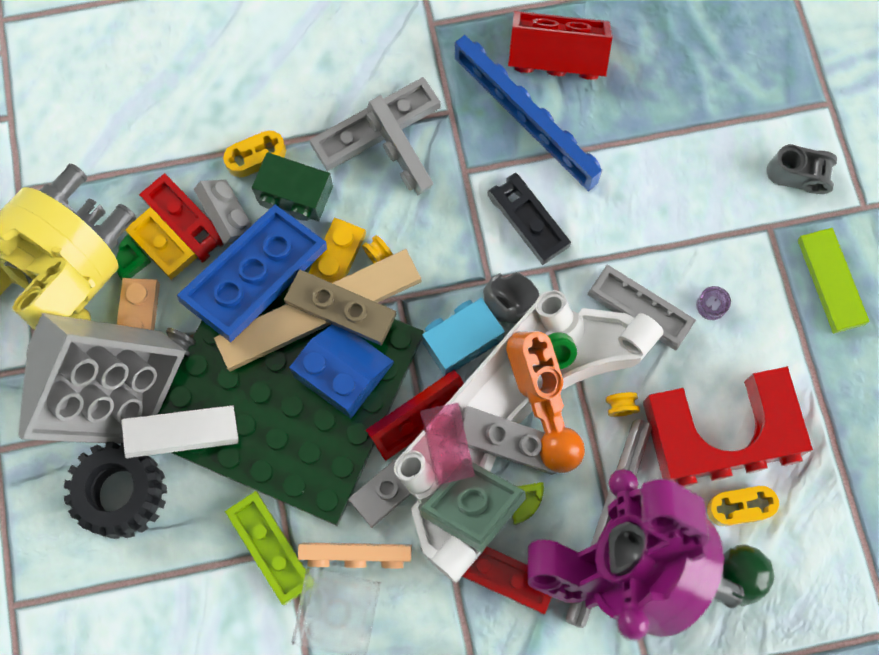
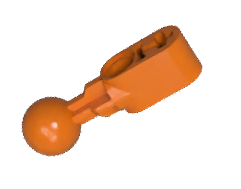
[506,331,585,473]

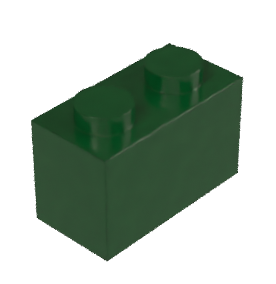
[252,152,333,221]

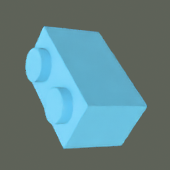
[422,298,505,376]

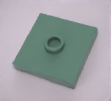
[420,458,526,553]

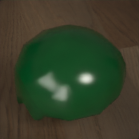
[722,544,775,606]

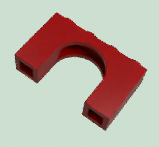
[643,366,813,487]

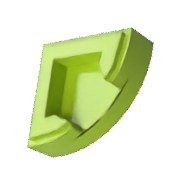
[512,482,544,525]

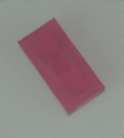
[420,403,475,485]

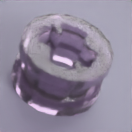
[696,286,731,320]

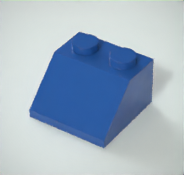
[289,324,394,419]

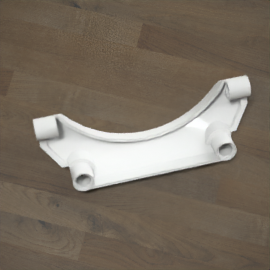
[394,290,663,583]

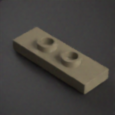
[284,269,397,346]

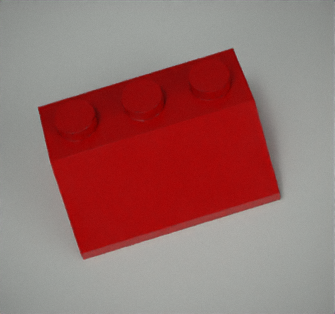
[508,11,613,80]

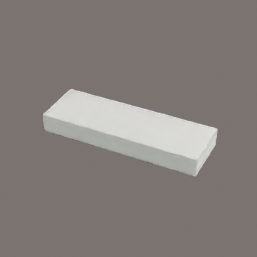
[121,405,238,458]

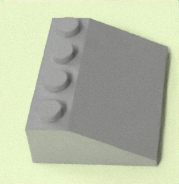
[18,313,186,444]

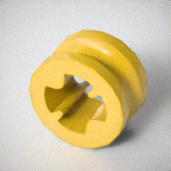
[362,235,393,264]
[606,392,640,417]

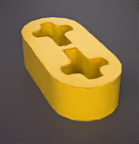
[223,130,286,178]
[707,486,779,527]

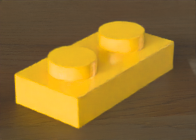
[125,207,197,280]
[308,217,366,283]

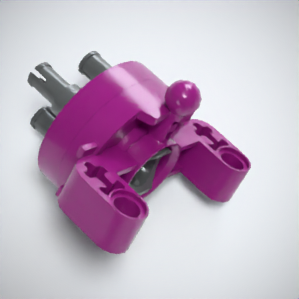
[528,469,744,641]

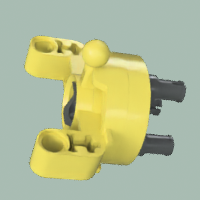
[0,163,137,330]

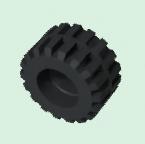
[64,442,167,539]

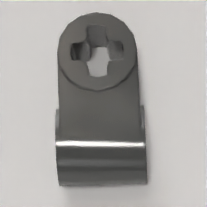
[766,144,837,194]

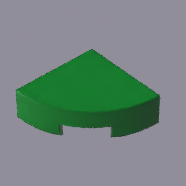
[116,234,151,280]

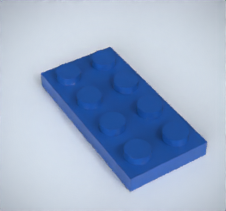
[177,205,327,343]

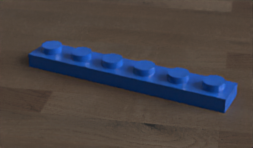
[455,34,602,192]

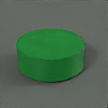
[548,332,577,369]

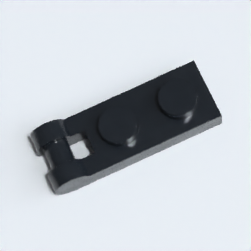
[487,173,571,265]

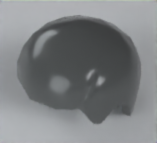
[483,272,539,323]

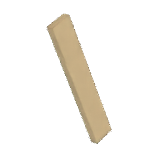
[214,249,422,372]

